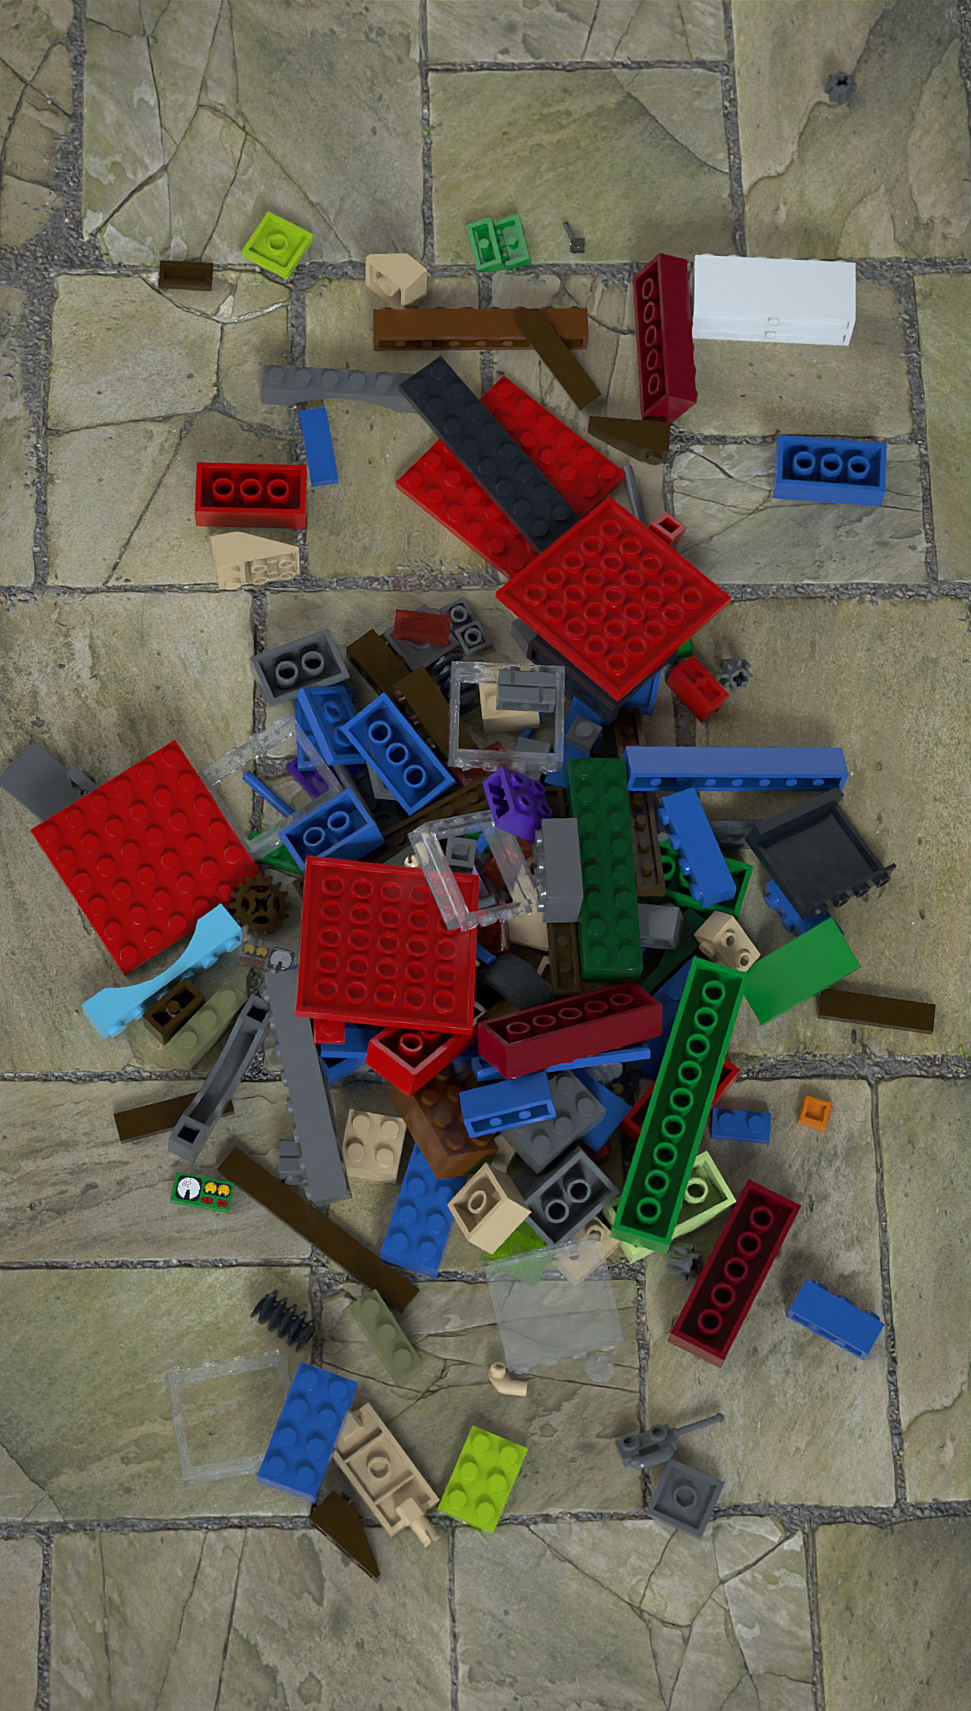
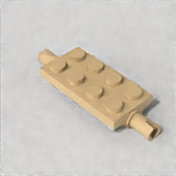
[332,1402,441,1548]

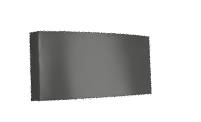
[439,597,491,656]

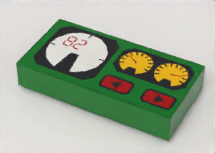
[170,1172,235,1213]

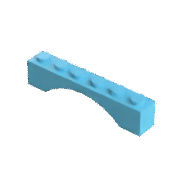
[82,904,243,1040]

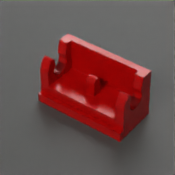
[666,655,729,724]

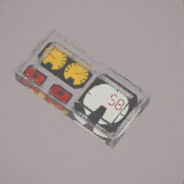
[236,936,299,974]

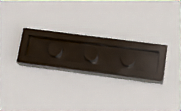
[515,308,602,411]
[818,989,936,1035]
[113,1092,235,1144]

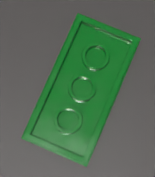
[744,917,861,1026]

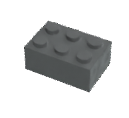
[532,818,583,923]
[499,1069,606,1175]
[520,1142,620,1252]

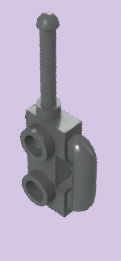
[615,1413,724,1470]

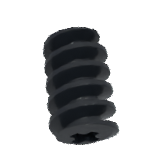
[431,653,480,716]
[250,1289,317,1353]

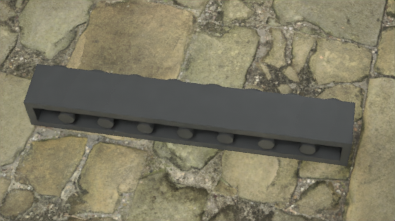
[262,968,353,1207]

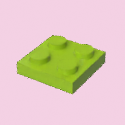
[241,211,314,280]

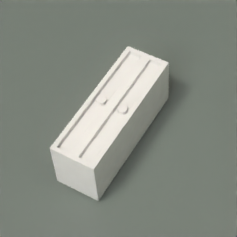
[690,254,856,346]

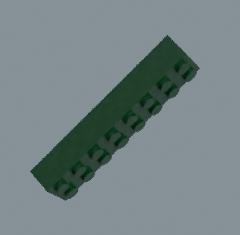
[564,758,643,983]

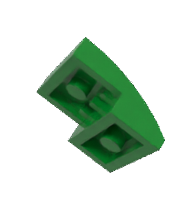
[466,214,532,273]

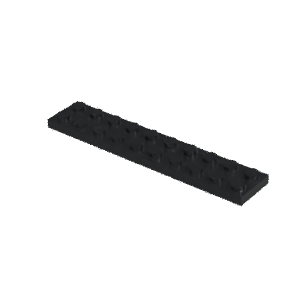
[398,356,581,555]

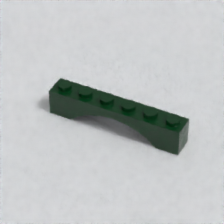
[639,907,705,996]

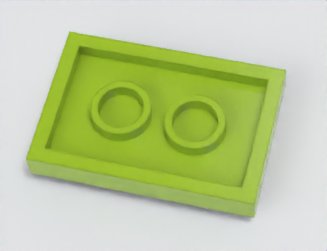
[437,1425,528,1534]

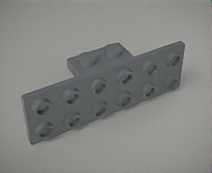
[0,742,99,822]

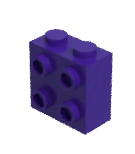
[482,766,552,843]

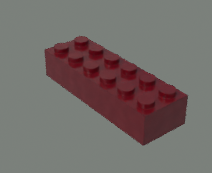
[633,253,698,425]
[478,980,662,1079]
[667,1179,801,1369]

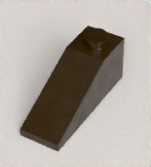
[588,416,671,465]
[308,1490,381,1584]

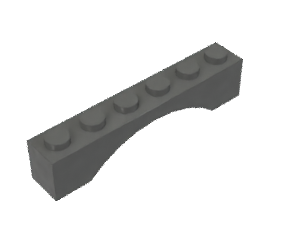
[261,364,418,414]
[168,994,272,1164]

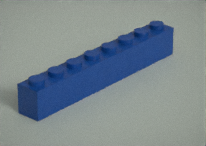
[622,746,849,792]

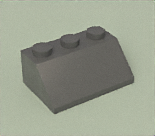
[250,628,350,707]

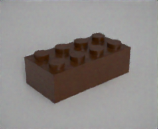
[388,1064,499,1180]

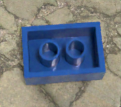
[278,787,386,874]

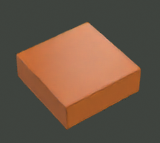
[797,1094,833,1132]

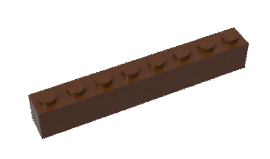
[373,306,589,351]

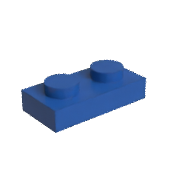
[710,1108,771,1144]

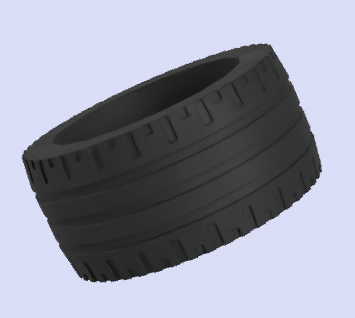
[474,953,556,1011]

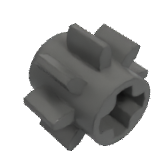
[824,71,857,105]
[716,655,753,692]
[666,1242,703,1281]

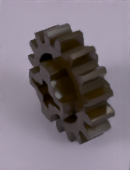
[228,874,291,937]

